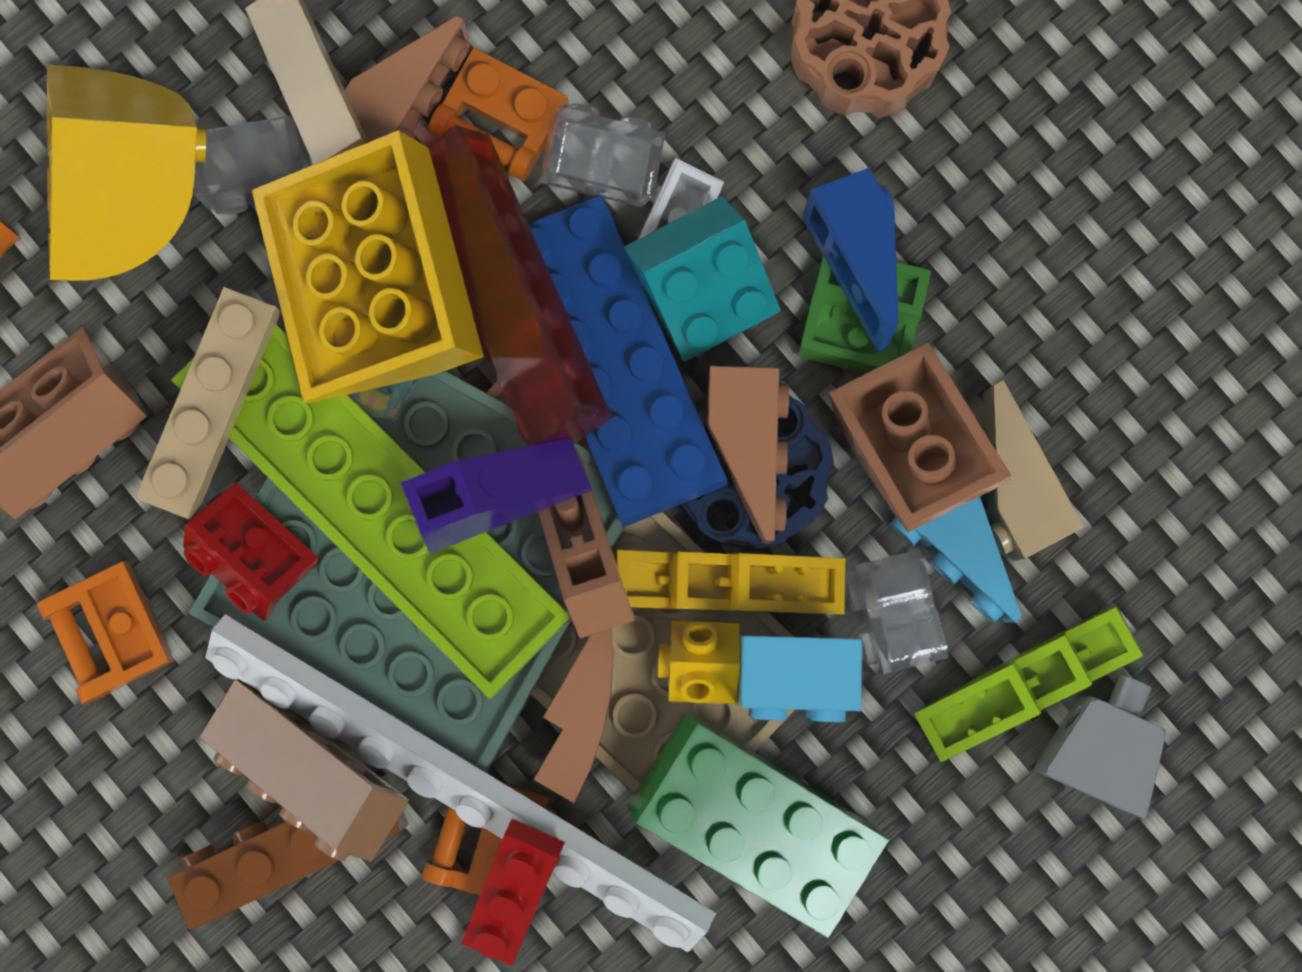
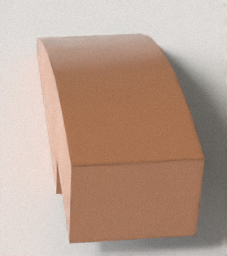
[534,628,614,803]

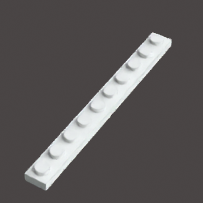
[205,614,716,952]

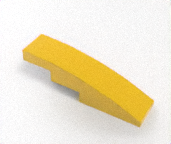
[613,550,846,615]

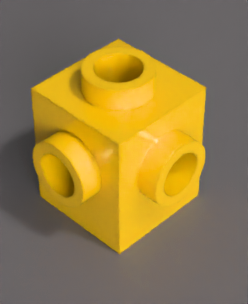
[658,621,740,704]

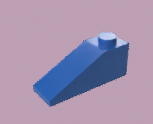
[803,168,899,352]

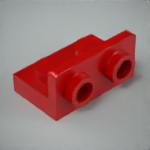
[183,482,318,621]

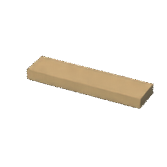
[245,0,368,164]

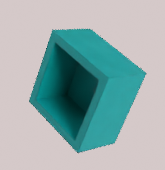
[624,196,781,362]

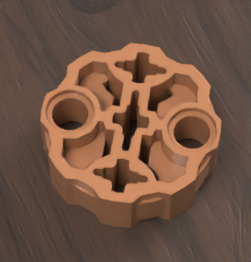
[790,0,951,118]

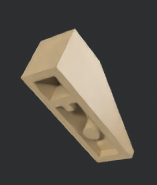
[983,380,1084,561]

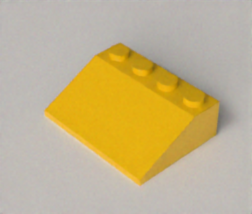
[252,130,484,404]

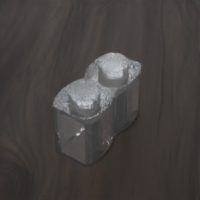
[845,549,949,674]

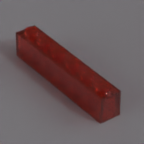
[428,125,613,446]

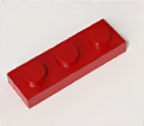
[461,819,565,966]

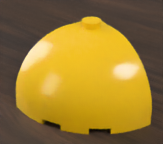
[47,64,206,281]

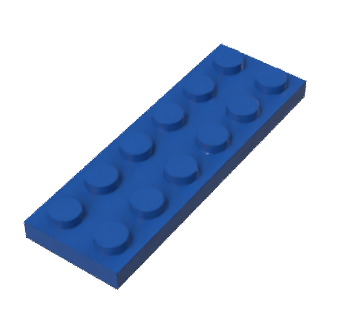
[501,195,727,528]

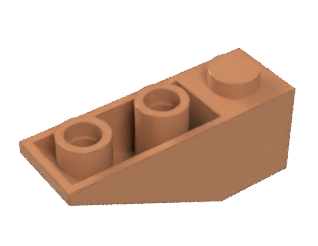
[345,16,471,142]
[707,366,789,544]

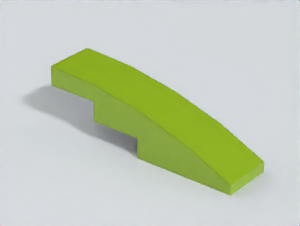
[914,604,1143,762]

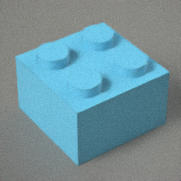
[737,636,862,722]

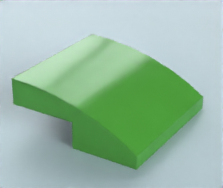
[797,256,931,374]

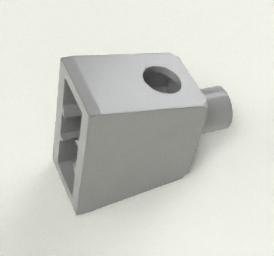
[1033,675,1166,819]

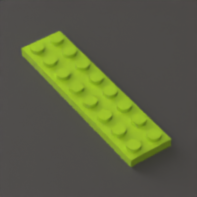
[171,324,571,699]

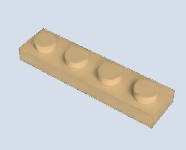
[135,287,281,520]

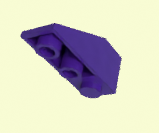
[401,438,592,554]

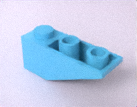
[886,497,1022,623]

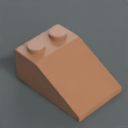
[829,342,1012,532]

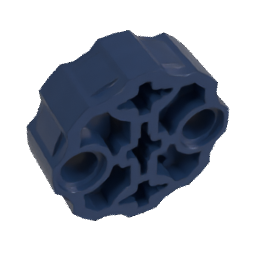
[680,396,834,552]

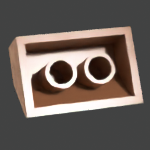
[0,326,147,520]

